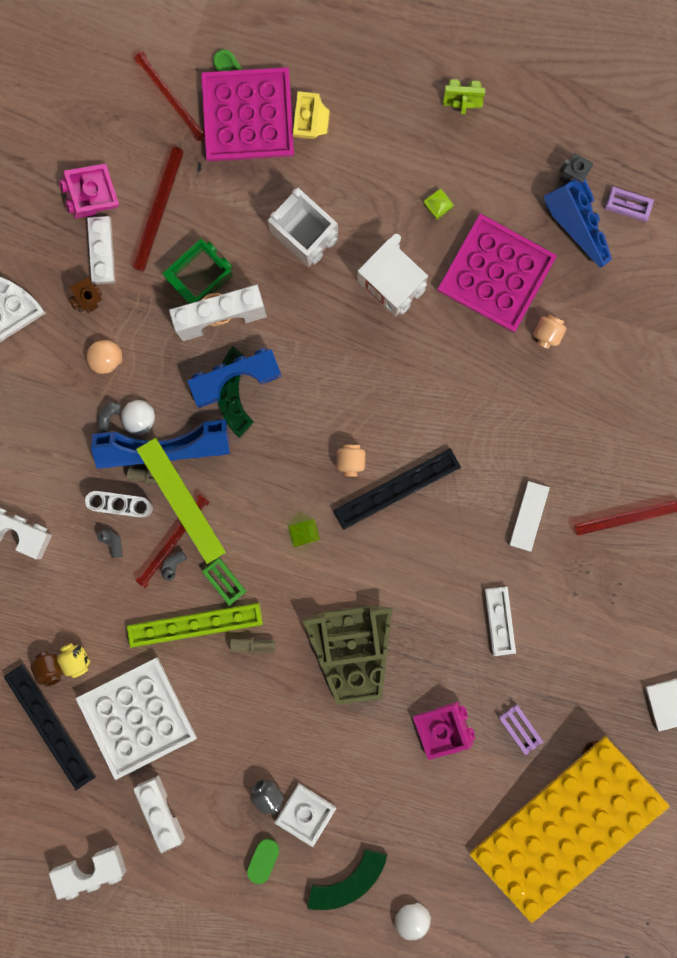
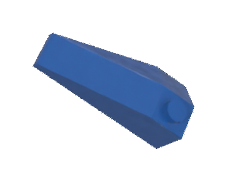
[543,179,612,268]

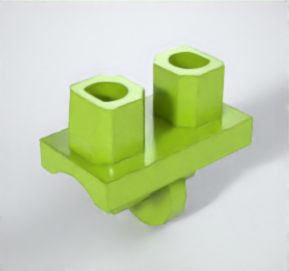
[443,79,485,115]

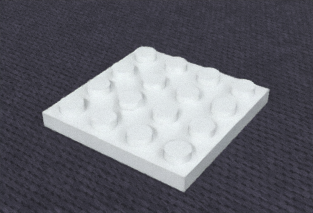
[76,657,197,780]

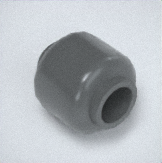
[250,779,284,814]

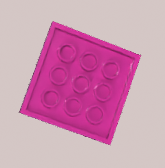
[201,67,294,162]
[437,214,557,333]

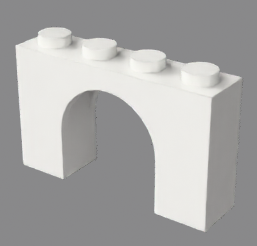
[170,285,267,341]

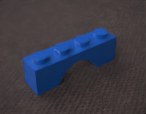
[188,348,282,408]

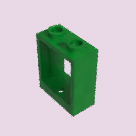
[162,238,233,304]

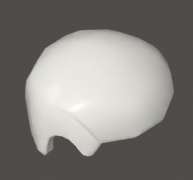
[121,400,155,436]
[394,903,431,940]

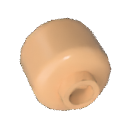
[533,314,566,349]
[336,445,366,476]

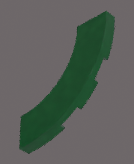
[218,346,254,439]
[307,849,387,910]

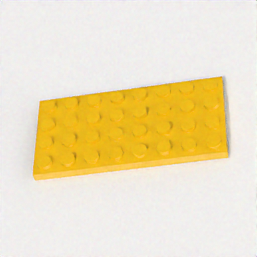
[470,735,670,923]

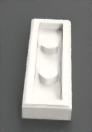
[509,481,550,552]
[484,586,516,656]

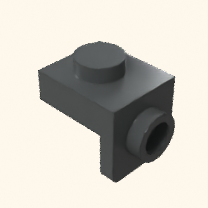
[559,153,593,183]

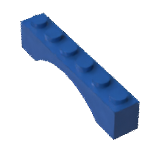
[91,419,230,469]

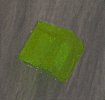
[288,519,320,547]

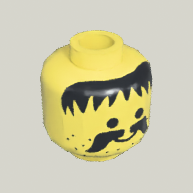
[57,643,90,678]

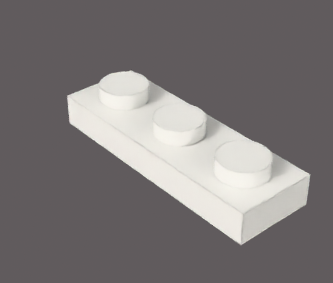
[88,216,115,285]

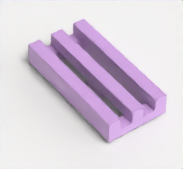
[604,187,654,222]
[498,704,544,755]

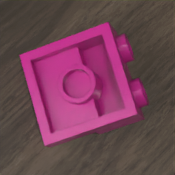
[59,164,119,219]
[413,701,475,760]

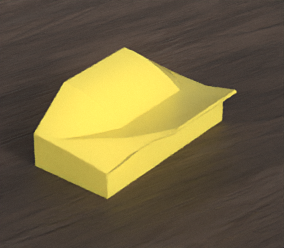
[293,92,329,139]

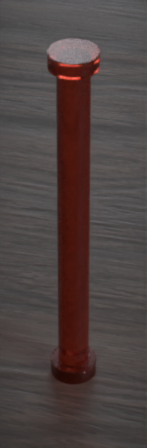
[134,51,205,141]
[135,494,210,588]

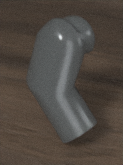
[98,401,121,432]
[97,529,123,558]
[161,550,187,581]

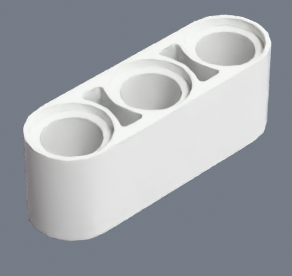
[85,491,153,518]

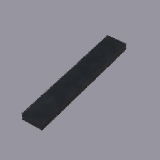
[333,448,461,530]
[4,664,96,790]

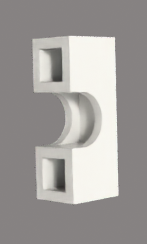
[0,508,52,559]
[134,775,185,853]
[49,845,127,900]

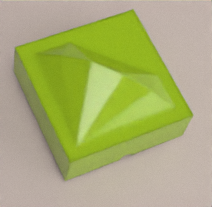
[423,189,454,220]

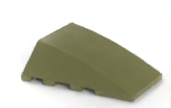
[303,605,393,705]

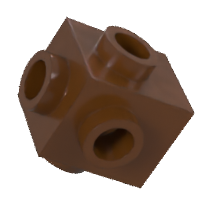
[66,277,102,314]

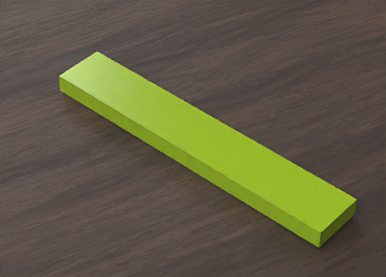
[136,438,226,564]
[127,603,263,648]

